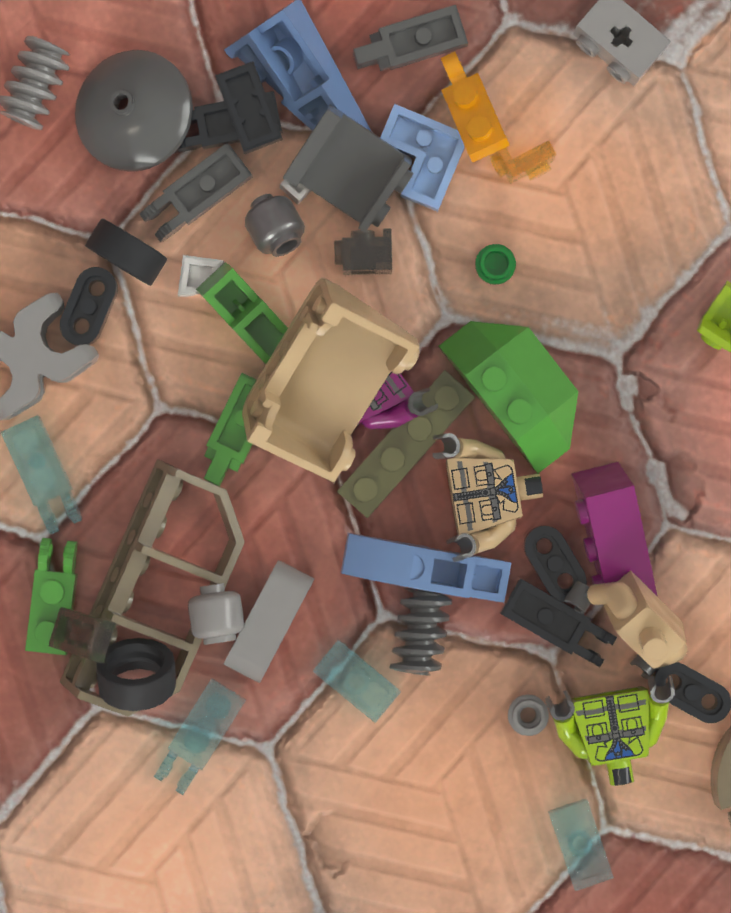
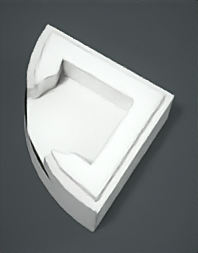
[178,255,224,297]

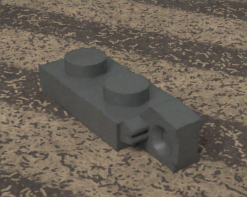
[353,5,468,71]

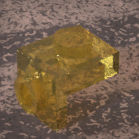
[489,140,557,184]

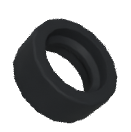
[85,219,167,286]
[96,638,176,711]

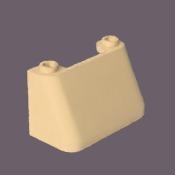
[242,278,420,482]

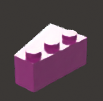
[571,462,658,597]

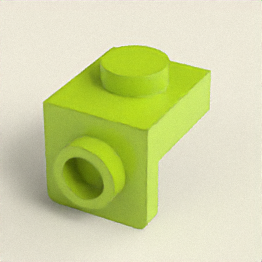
[697,280,731,352]

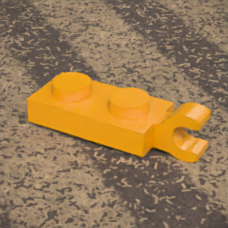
[440,51,510,163]

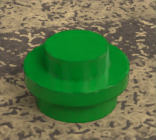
[475,244,516,285]

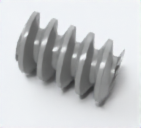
[0,36,70,130]

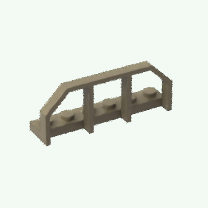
[60,459,245,717]

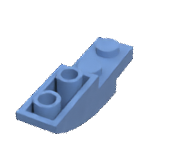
[340,533,512,603]

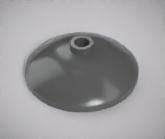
[75,50,193,172]

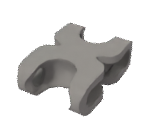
[0,293,99,420]

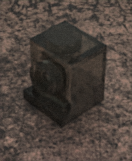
[334,228,392,275]

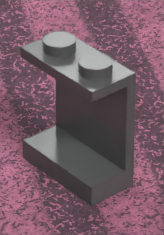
[283,104,414,233]

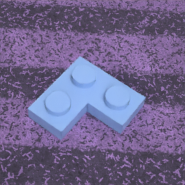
[380,104,465,212]

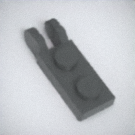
[140,143,253,242]

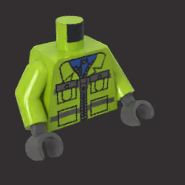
[545,676,675,786]

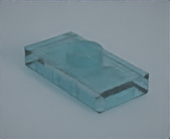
[313,639,401,723]
[548,798,614,891]

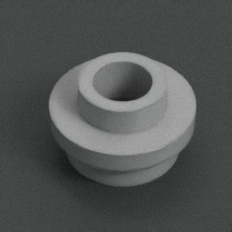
[508,695,549,736]

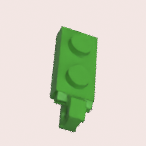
[204,373,256,486]

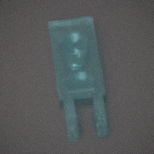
[0,415,82,534]
[154,678,246,795]

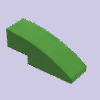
[196,262,288,364]

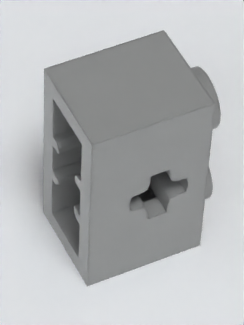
[573,0,671,86]

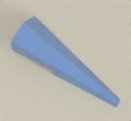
[224,0,372,132]

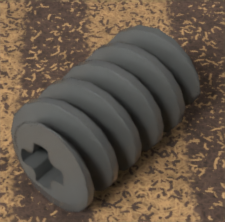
[389,588,452,676]

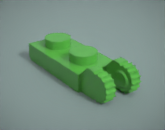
[25,538,78,655]

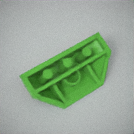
[438,321,579,474]

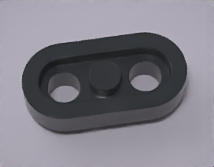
[60,267,118,346]
[524,526,587,602]
[653,662,731,723]

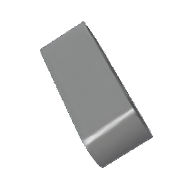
[224,560,315,683]

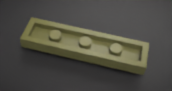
[337,370,475,518]

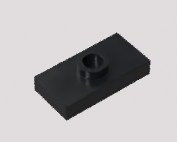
[215,61,283,154]

